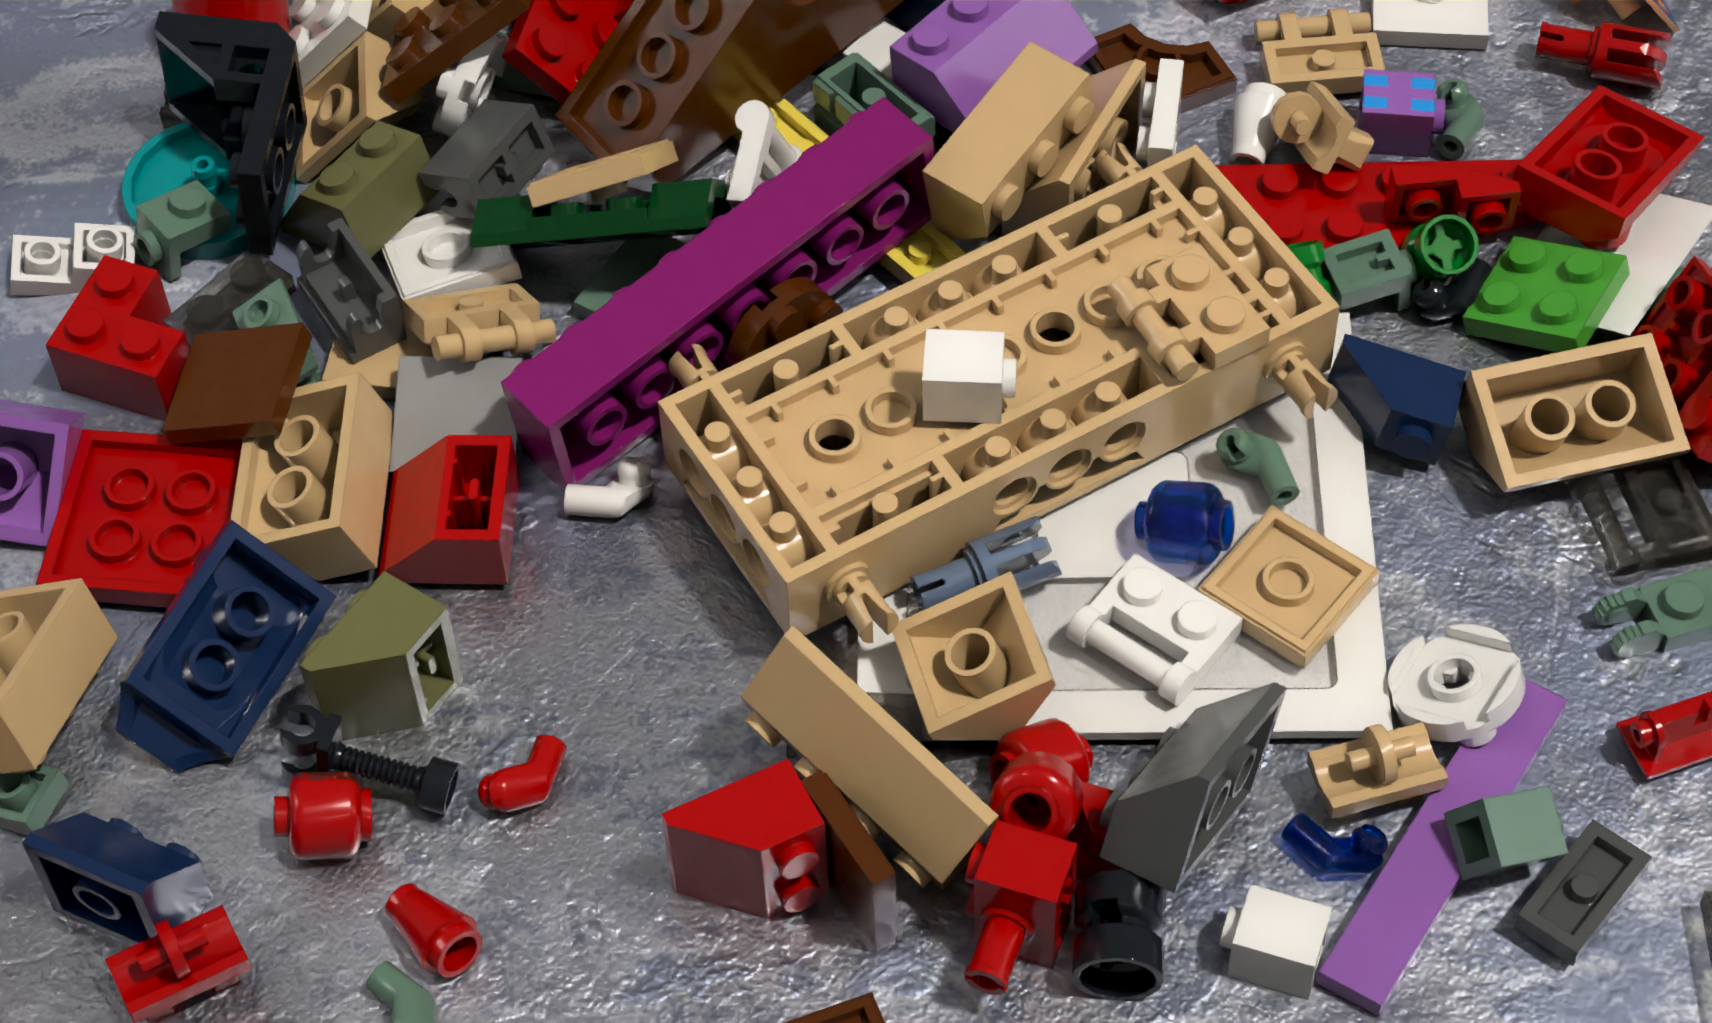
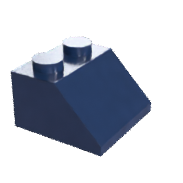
[22,812,213,946]

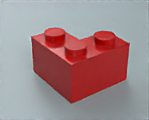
[45,255,190,421]

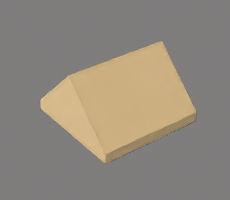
[892,571,1056,741]

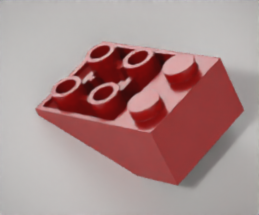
[1631,256,1712,463]

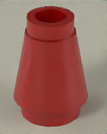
[385,883,482,978]

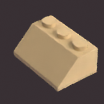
[922,41,1095,240]
[1002,59,1146,237]
[1458,333,1691,493]
[230,372,394,581]
[0,578,118,774]

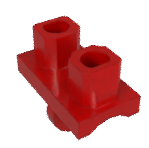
[105,905,252,1023]

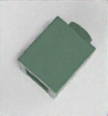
[1444,785,1569,881]

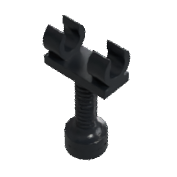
[280,705,460,815]

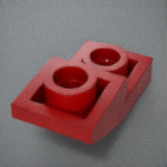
[1384,165,1522,234]

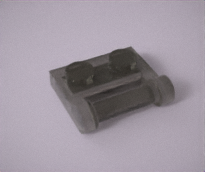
[1564,455,1712,587]

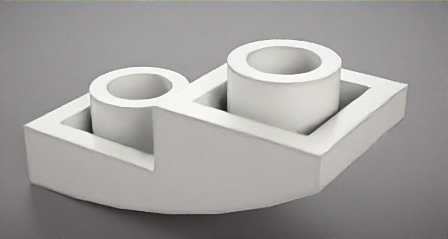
[10,223,136,296]

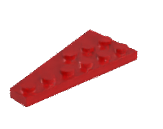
[1215,160,1540,279]

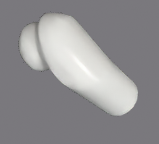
[564,457,654,518]

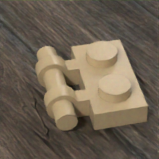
[1254,8,1386,94]
[1108,243,1270,381]
[402,282,557,363]

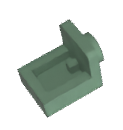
[134,180,231,282]

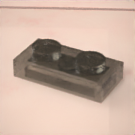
[164,248,296,349]

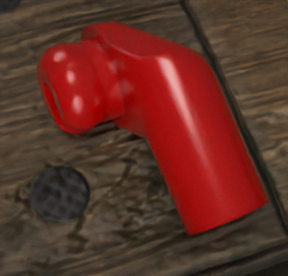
[478,735,567,812]

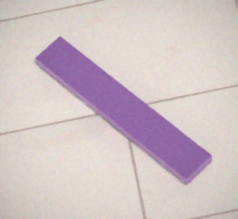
[1316,679,1568,1017]

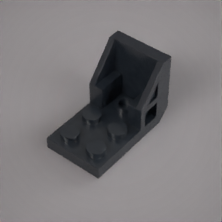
[154,11,307,255]

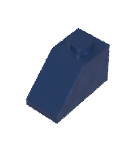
[1327,334,1466,465]

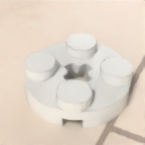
[432,33,509,138]
[1388,624,1526,747]

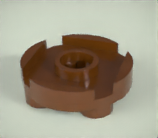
[727,277,843,366]

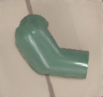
[1436,78,1484,160]
[1216,428,1300,506]
[366,961,436,1023]

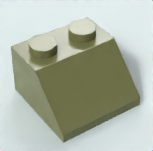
[281,120,442,258]

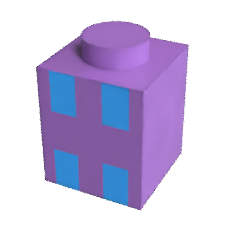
[1358,69,1445,157]

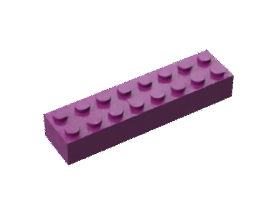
[500,96,934,493]

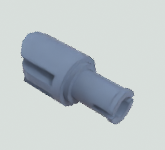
[910,516,1062,611]

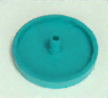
[122,122,296,260]

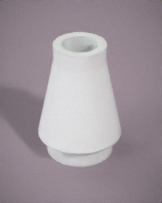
[1229,82,1286,165]

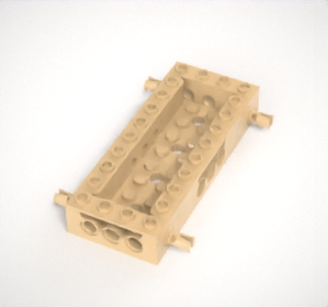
[657,143,1340,643]

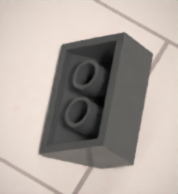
[1099,682,1287,893]

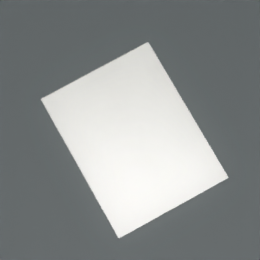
[1536,193,1712,336]

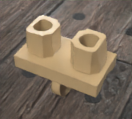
[1270,80,1374,175]
[1307,722,1449,822]

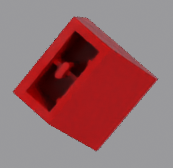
[379,435,520,584]

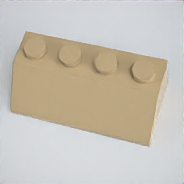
[741,626,999,891]

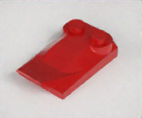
[1513,85,1705,250]

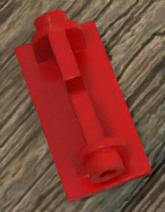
[1616,691,1712,780]

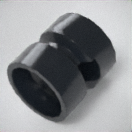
[1072,870,1166,1000]

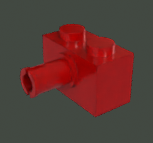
[964,820,1078,995]

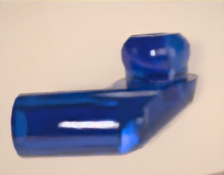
[1281,812,1388,875]

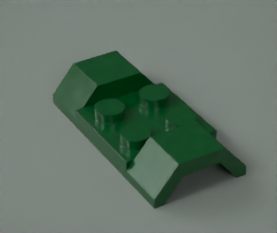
[471,178,733,250]

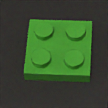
[1462,236,1630,352]

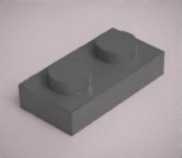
[1514,819,1652,966]

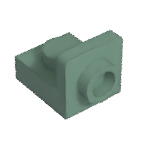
[1321,229,1417,311]

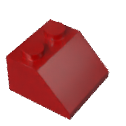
[661,759,829,919]

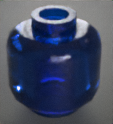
[1134,480,1235,566]

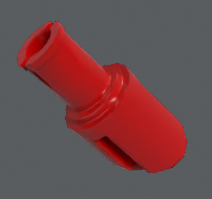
[1535,21,1672,91]

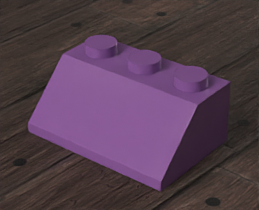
[889,0,1098,133]
[0,399,86,547]

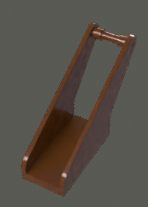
[555,0,904,192]

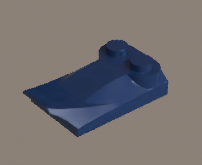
[115,520,337,773]

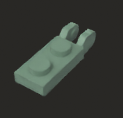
[1592,565,1712,659]

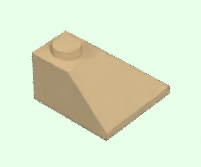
[296,31,423,184]

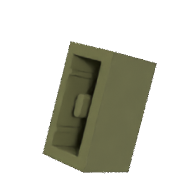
[299,571,464,741]

